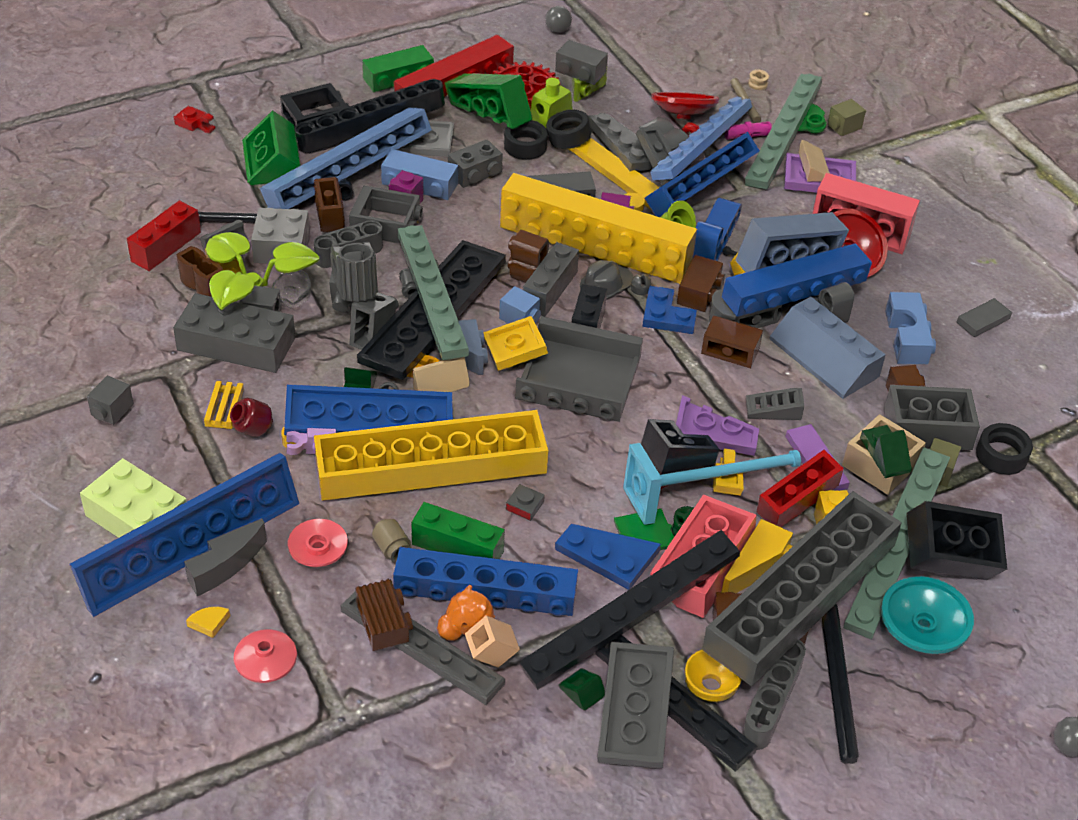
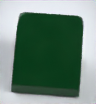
[558,668,605,711]

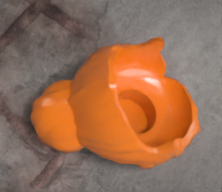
[437,585,495,641]

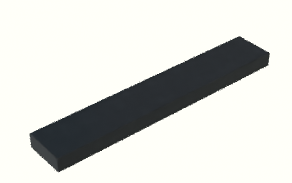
[595,635,758,772]

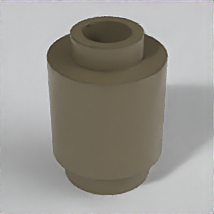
[372,519,411,563]

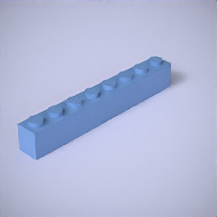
[260,108,432,209]

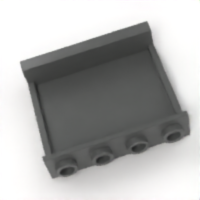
[515,316,643,422]

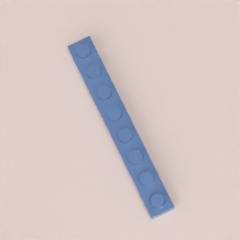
[650,97,752,180]

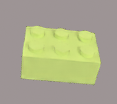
[80,458,187,538]

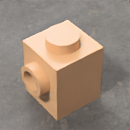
[465,616,520,668]

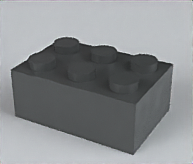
[884,385,980,450]

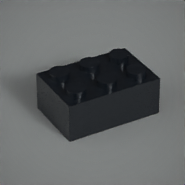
[906,501,1007,580]

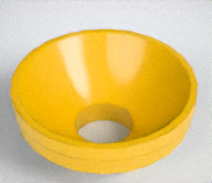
[685,650,742,702]

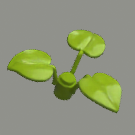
[206,232,320,310]

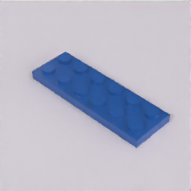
[284,384,453,435]

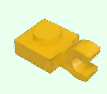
[713,448,744,496]

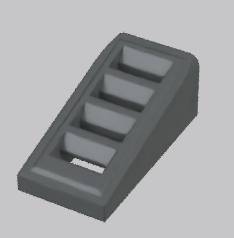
[745,388,804,420]

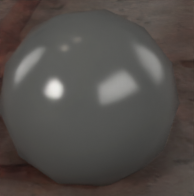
[545,6,572,33]
[1053,717,1078,757]

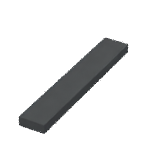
[341,586,505,705]

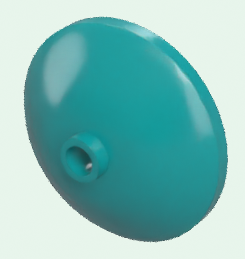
[881,576,974,654]

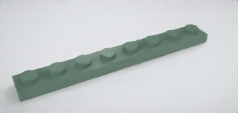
[745,74,822,190]
[398,225,469,360]
[843,447,950,640]

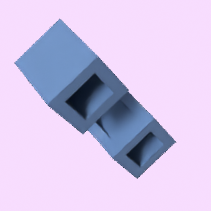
[885,292,936,364]

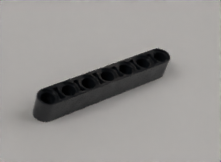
[295,79,445,153]

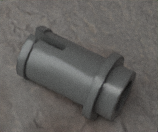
[399,268,417,298]

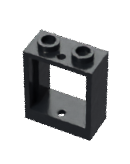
[280,83,350,135]

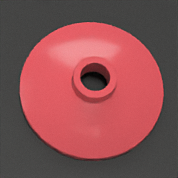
[288,519,348,567]
[234,629,297,683]

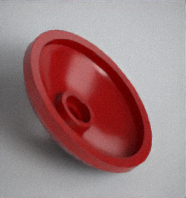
[652,92,719,119]
[834,209,888,278]

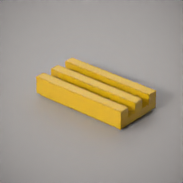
[204,381,244,429]

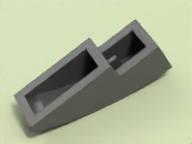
[184,518,267,597]

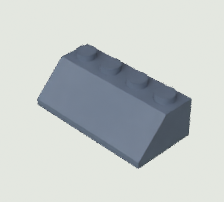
[770,297,886,399]

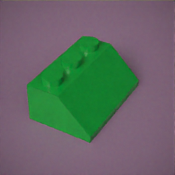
[242,110,301,185]

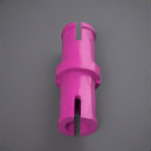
[724,121,772,140]

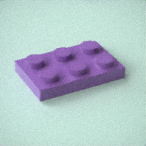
[784,153,856,193]

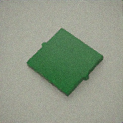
[614,508,674,550]

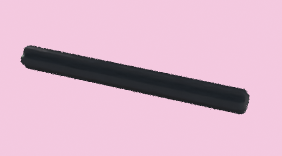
[822,604,859,764]

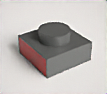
[506,484,545,521]

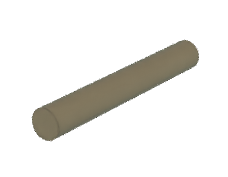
[730,78,761,123]

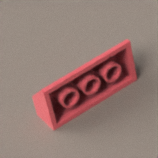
[650,494,757,618]

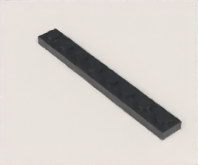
[519,530,740,690]

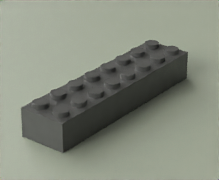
[702,491,902,686]

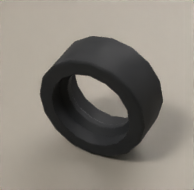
[546,109,592,149]
[504,120,548,159]
[976,423,1033,475]

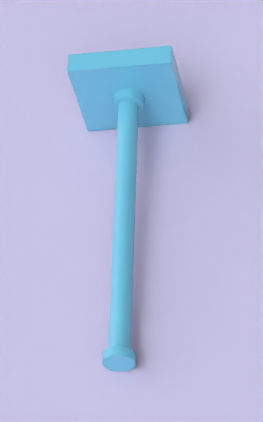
[623,443,801,525]

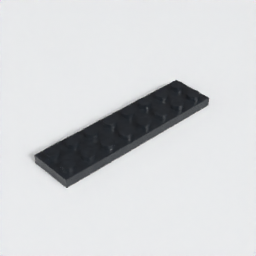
[357,240,506,380]

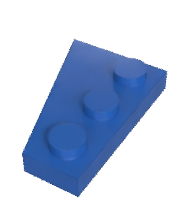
[555,523,661,590]

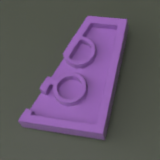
[676,395,759,456]

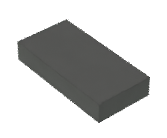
[956,298,1012,337]

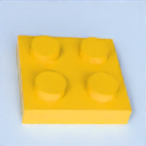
[483,316,548,371]

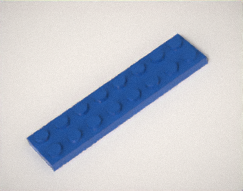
[70,453,300,617]

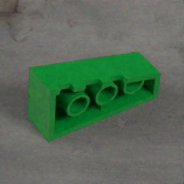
[445,73,533,129]

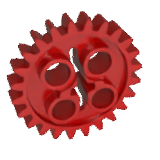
[493,61,559,110]

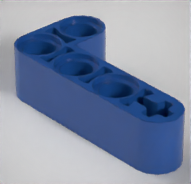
[693,198,742,261]

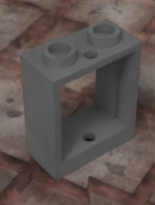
[349,185,423,243]

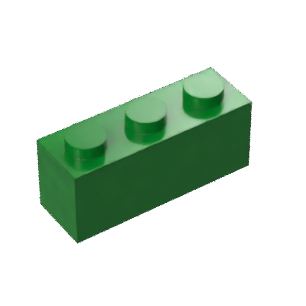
[362,45,434,93]
[411,502,505,559]

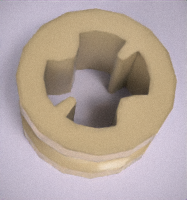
[748,70,769,90]

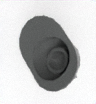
[580,260,634,299]

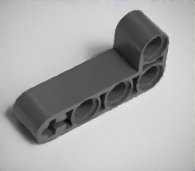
[795,282,854,323]
[742,640,806,750]

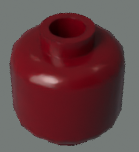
[230,397,273,437]

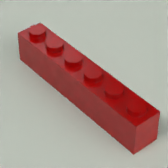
[394,35,514,97]

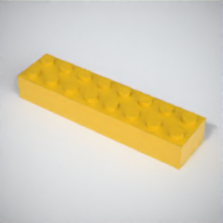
[500,173,697,284]
[314,410,548,501]

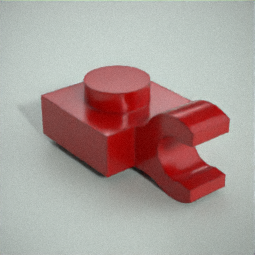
[174,106,216,133]

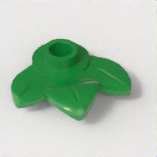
[798,104,827,134]

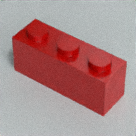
[127,200,201,271]
[756,449,844,527]

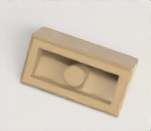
[799,140,830,182]
[413,357,469,392]

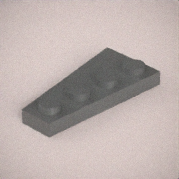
[588,113,653,171]

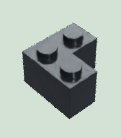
[641,419,720,475]

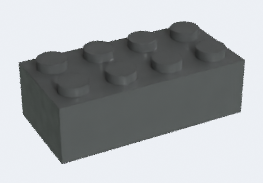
[173,293,295,373]

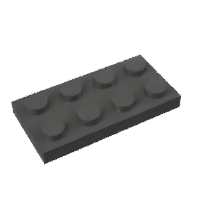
[597,642,674,769]

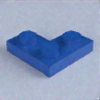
[642,286,697,334]

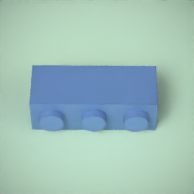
[381,149,458,200]

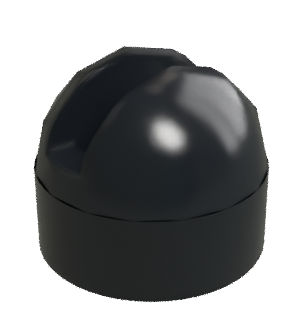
[339,179,353,201]

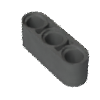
[314,221,383,268]

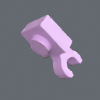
[286,428,336,455]

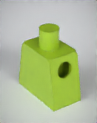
[531,78,573,128]

